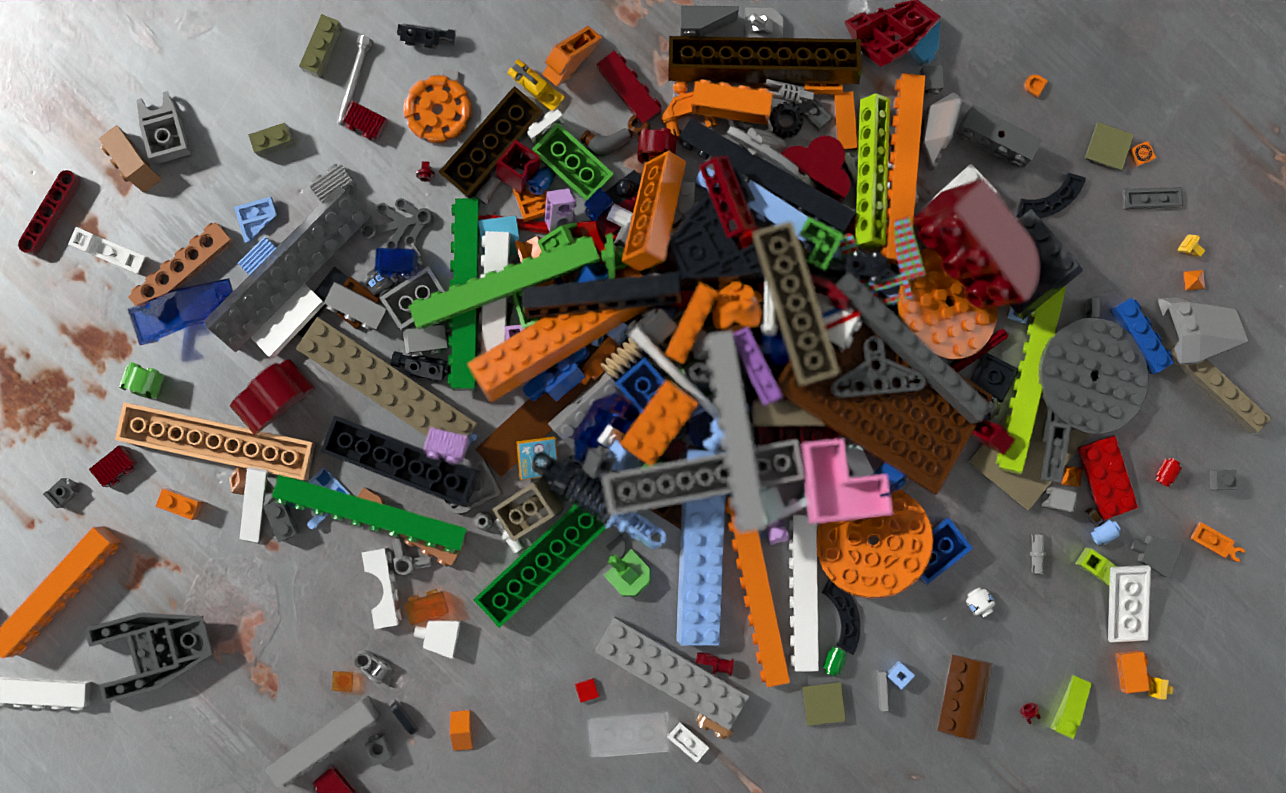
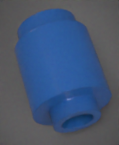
[528,167,555,195]

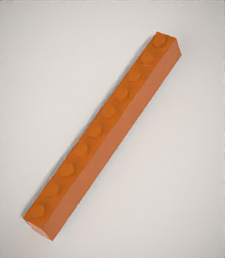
[881,73,925,265]
[725,495,790,688]

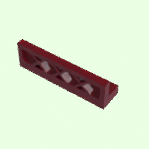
[699,155,756,238]

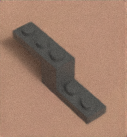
[1040,406,1071,483]

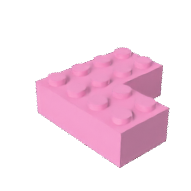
[800,439,892,524]

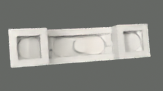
[68,227,146,274]

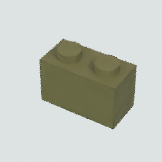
[248,122,295,157]

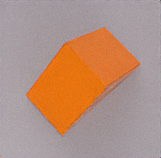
[450,710,473,751]

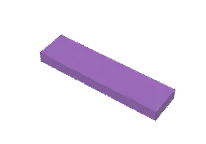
[733,327,782,406]

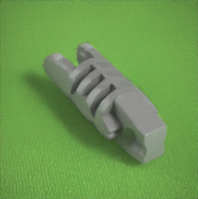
[766,80,814,104]

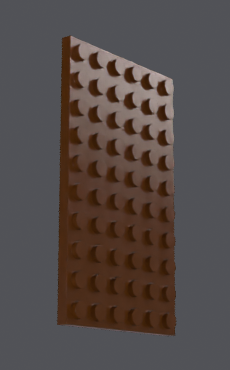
[776,322,993,495]

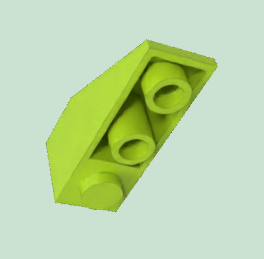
[1075,548,1117,587]

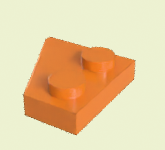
[512,188,548,222]

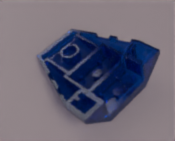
[574,393,640,464]

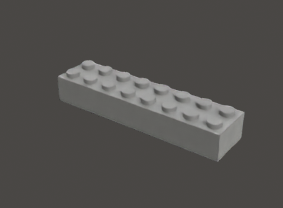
[595,616,749,730]

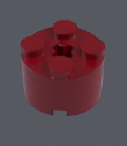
[637,128,677,165]

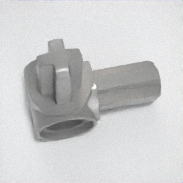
[392,538,432,575]

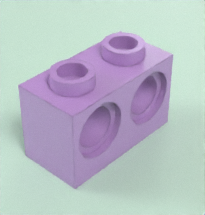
[545,189,577,233]

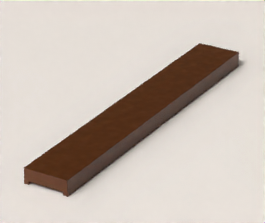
[475,306,680,477]

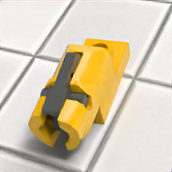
[507,59,565,111]

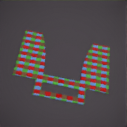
[839,216,926,305]

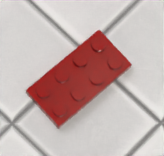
[1077,435,1138,521]

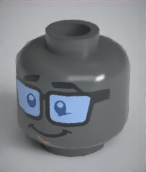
[365,268,394,297]

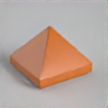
[1183,270,1205,291]
[1061,466,1083,487]

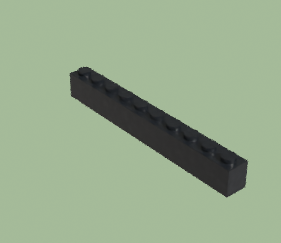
[679,118,856,236]

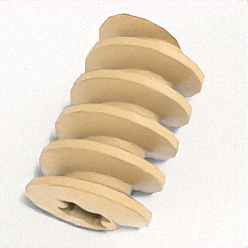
[600,338,643,380]

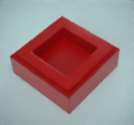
[575,678,599,703]

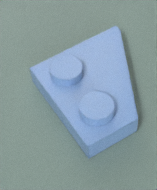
[234,197,277,242]

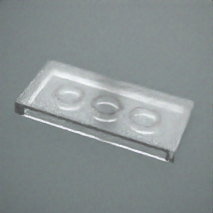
[588,712,668,758]

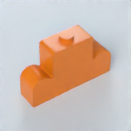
[542,26,603,87]

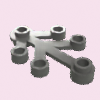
[360,198,434,252]

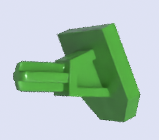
[601,234,633,279]
[604,549,651,597]

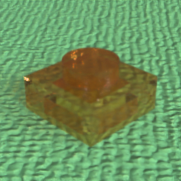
[332,670,353,692]

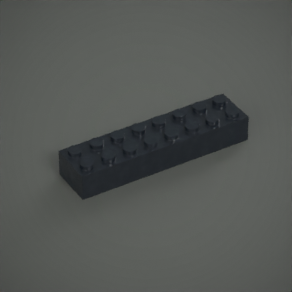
[320,415,481,507]

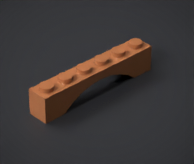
[358,487,465,567]

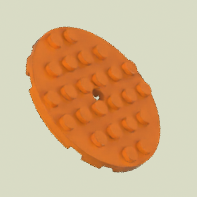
[897,247,998,360]
[817,489,933,599]

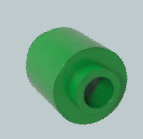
[823,646,847,677]

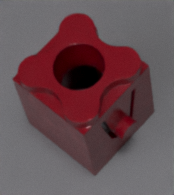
[496,139,540,193]

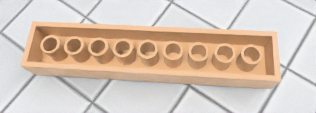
[115,402,316,480]

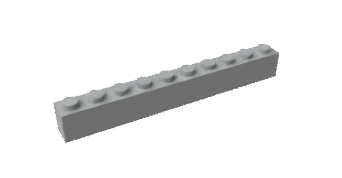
[704,331,766,533]

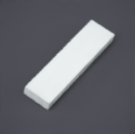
[239,466,268,543]

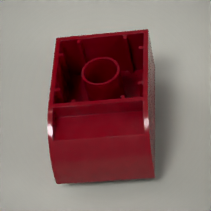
[912,178,1039,309]

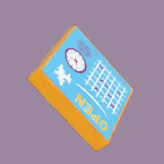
[516,437,557,480]

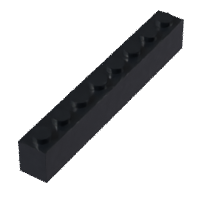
[523,272,682,319]

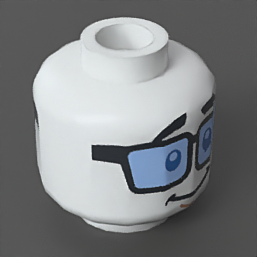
[966,587,995,617]

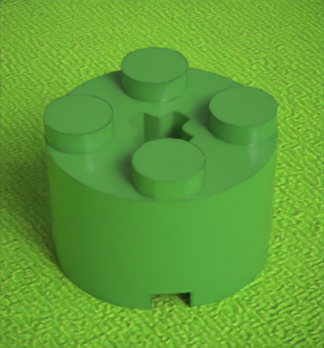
[119,362,164,400]

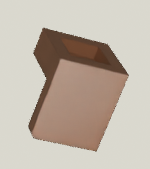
[229,466,247,495]

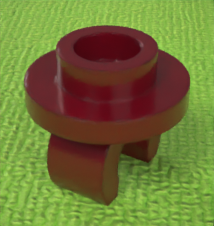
[416,161,435,182]
[1020,703,1041,724]

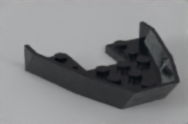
[655,165,765,290]

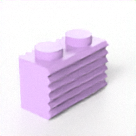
[424,427,469,464]

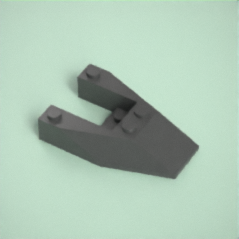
[84,613,213,704]

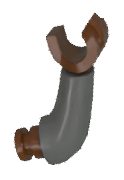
[580,114,651,156]

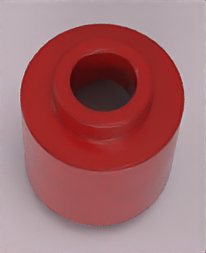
[1155,458,1182,487]

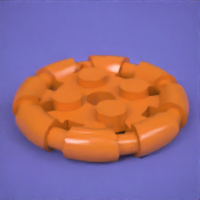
[404,75,472,143]

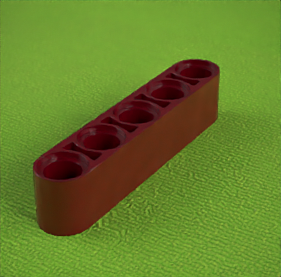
[18,170,81,255]

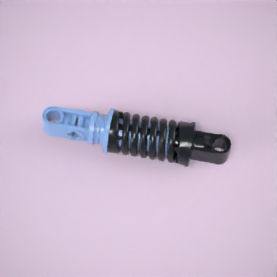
[531,452,666,549]

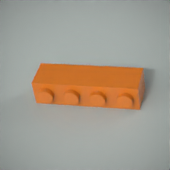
[664,283,718,363]

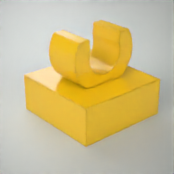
[1148,677,1174,700]

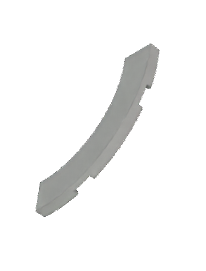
[727,127,818,189]

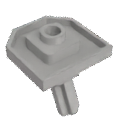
[744,7,783,38]

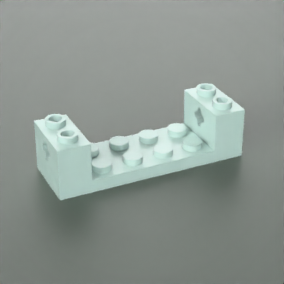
[759,444,874,524]

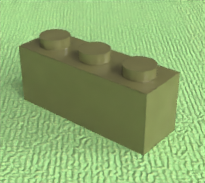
[299,14,343,79]

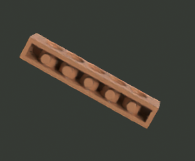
[128,222,235,316]

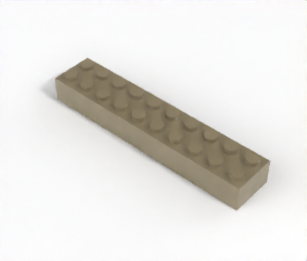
[296,317,479,439]

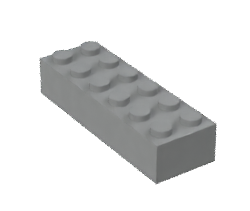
[265,696,380,788]

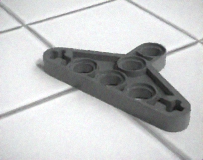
[831,337,926,398]

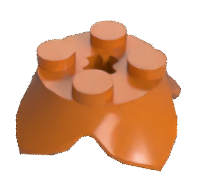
[712,281,763,329]

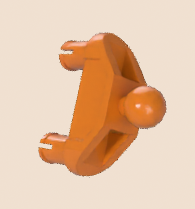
[661,81,718,138]

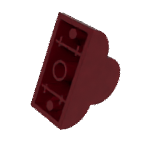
[781,136,850,204]
[230,359,315,435]

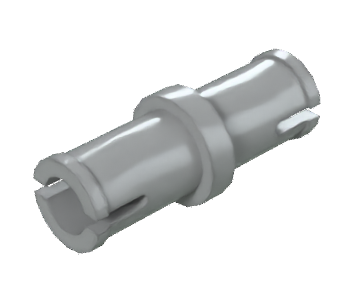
[1030,534,1046,574]

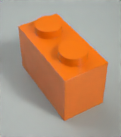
[155,488,204,520]
[1116,650,1151,694]

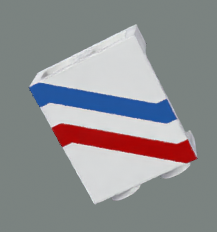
[816,293,863,352]

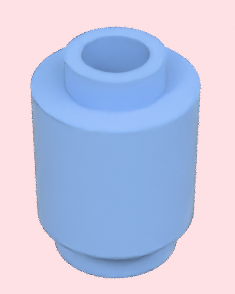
[1090,520,1121,546]

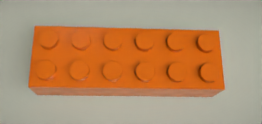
[622,151,686,271]

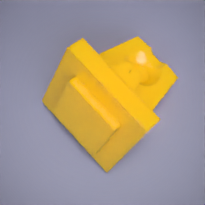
[1177,235,1205,257]

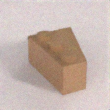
[99,125,162,193]

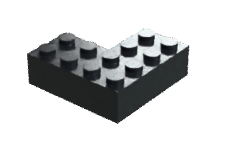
[1009,209,1084,320]

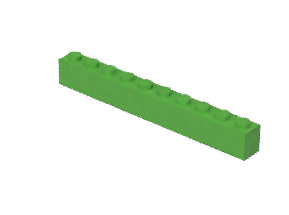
[409,236,601,330]

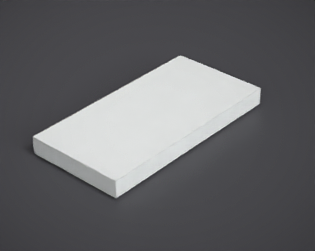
[251,283,325,359]
[1108,566,1151,642]

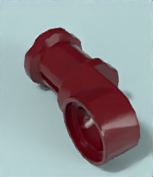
[696,652,734,676]

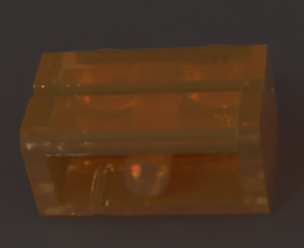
[404,588,449,625]

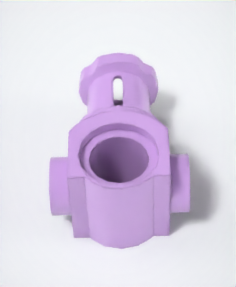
[765,520,789,546]

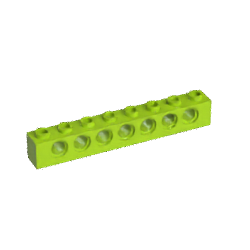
[855,93,890,250]

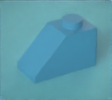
[909,21,940,65]

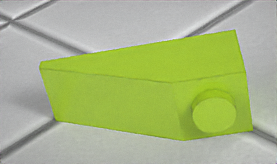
[1050,675,1092,739]

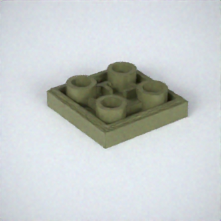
[1084,122,1134,171]
[802,682,846,726]

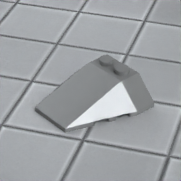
[919,93,962,170]
[1158,297,1248,365]

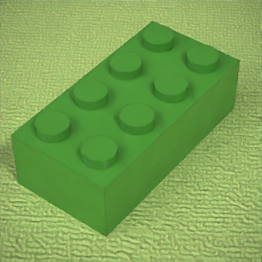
[532,122,614,205]

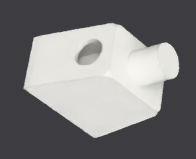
[414,619,461,658]

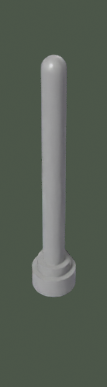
[337,35,373,125]

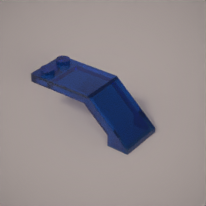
[128,278,233,346]

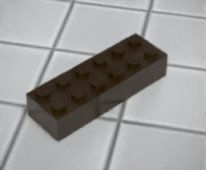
[438,86,545,198]

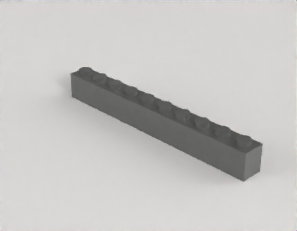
[835,273,992,424]

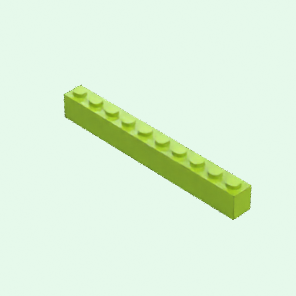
[996,287,1066,475]

